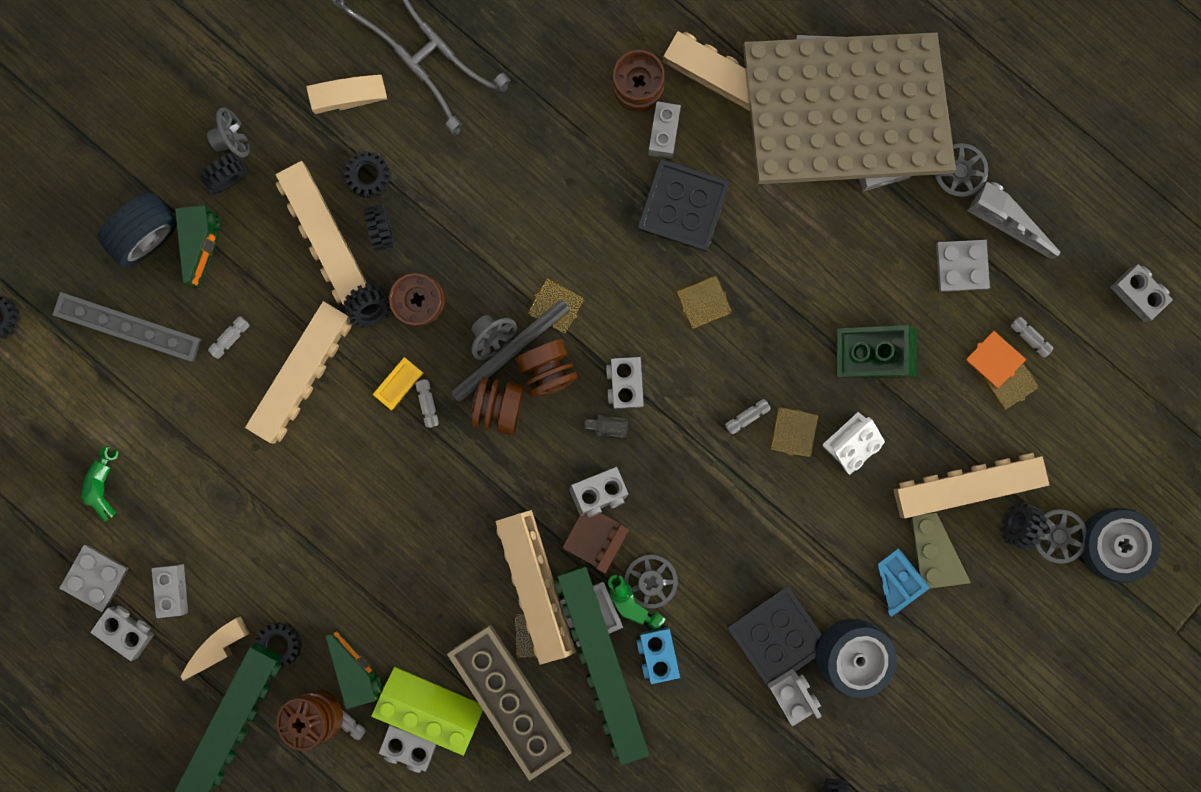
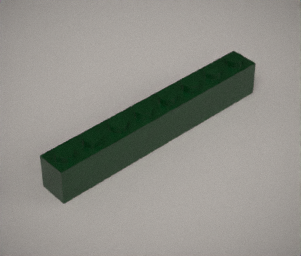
[554,564,650,766]
[175,642,282,792]

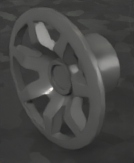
[207,107,250,158]
[935,143,988,197]
[471,315,517,360]
[1035,509,1087,564]
[624,555,678,609]

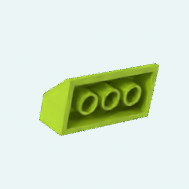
[371,667,483,756]

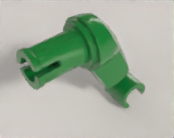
[81,446,118,522]
[608,575,665,630]

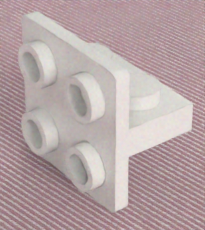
[823,412,885,475]

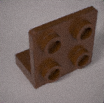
[563,513,629,573]

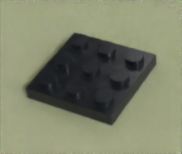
[638,159,730,252]
[727,585,823,690]

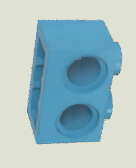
[636,627,680,684]

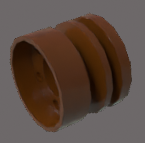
[613,50,664,112]
[389,273,446,326]
[515,339,578,398]
[471,377,524,436]
[276,689,343,751]

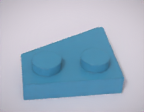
[878,548,930,617]

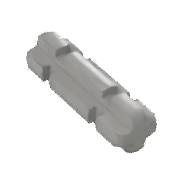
[208,317,250,359]
[1011,317,1053,357]
[415,379,439,428]
[725,399,771,434]
[341,710,366,740]

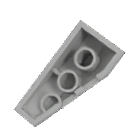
[967,182,1060,259]

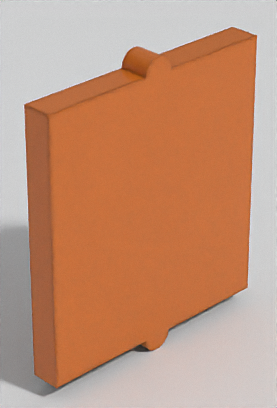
[966,331,1026,389]

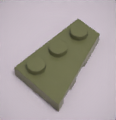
[911,513,971,589]

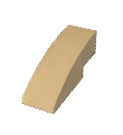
[306,75,387,114]
[181,616,250,681]

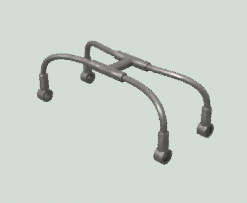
[330,0,510,135]

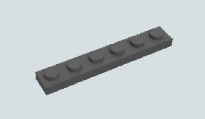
[52,292,202,362]

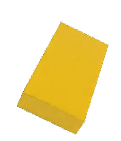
[373,357,424,410]

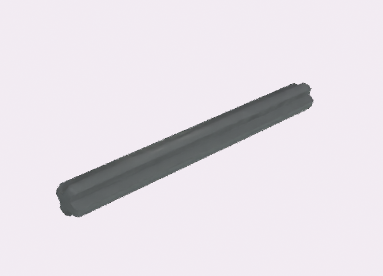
[452,300,569,402]

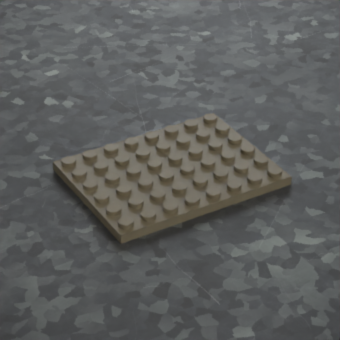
[743,33,956,184]

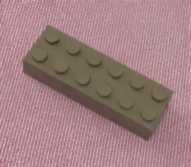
[447,624,572,781]

